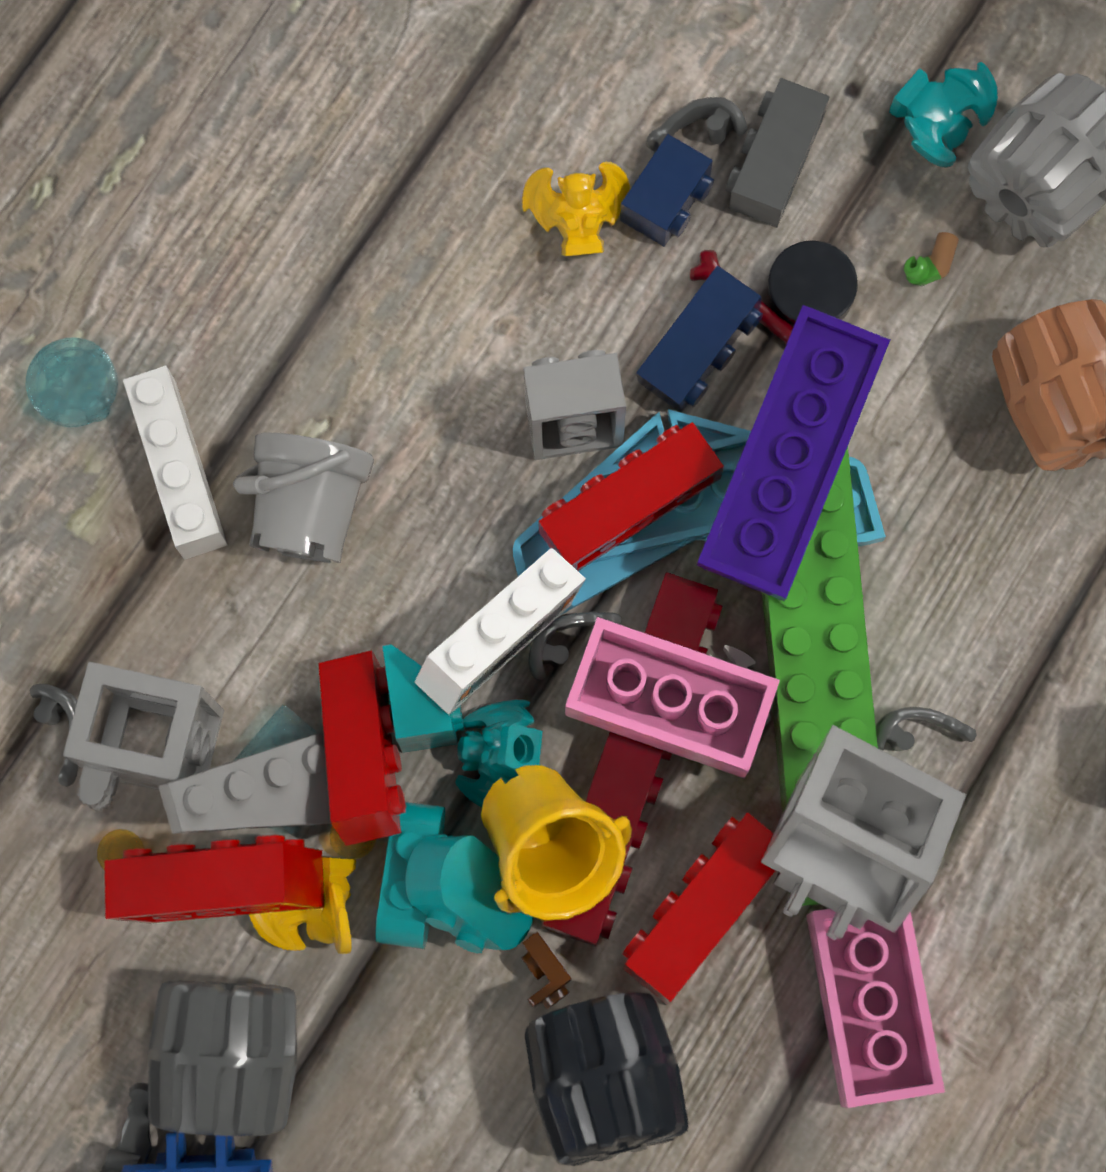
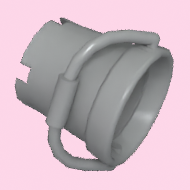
[233,432,374,563]

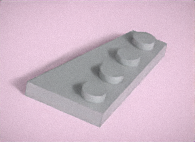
[158,732,331,834]

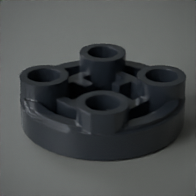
[767,240,858,327]

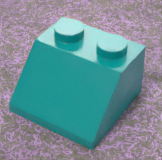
[382,644,465,753]

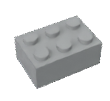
[523,350,626,460]

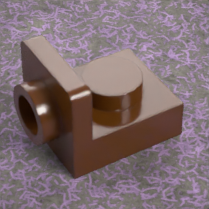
[521,931,572,1010]

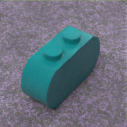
[376,802,445,949]
[405,834,534,953]

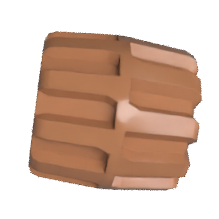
[992,299,1106,471]

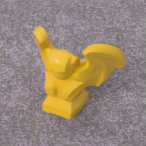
[522,161,631,256]
[249,857,357,954]

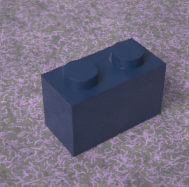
[620,134,715,247]

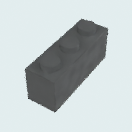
[725,78,830,228]

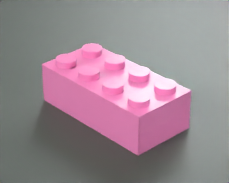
[565,617,780,779]
[806,909,945,1108]

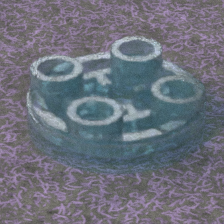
[26,337,118,427]

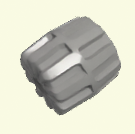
[967,73,1106,247]

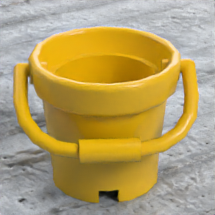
[481,765,632,920]

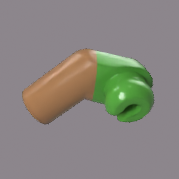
[904,232,959,286]

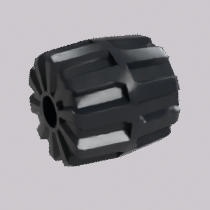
[524,992,689,1166]

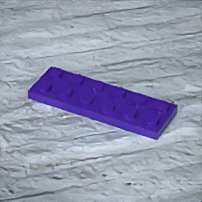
[696,305,890,601]

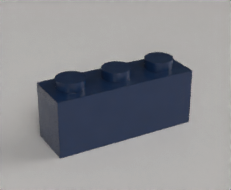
[636,265,763,413]

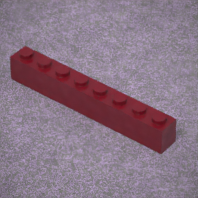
[542,572,723,947]

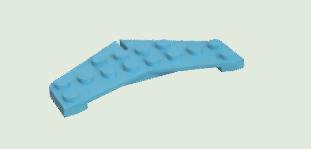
[513,409,886,615]

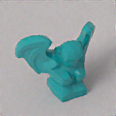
[889,62,998,168]
[456,700,543,808]

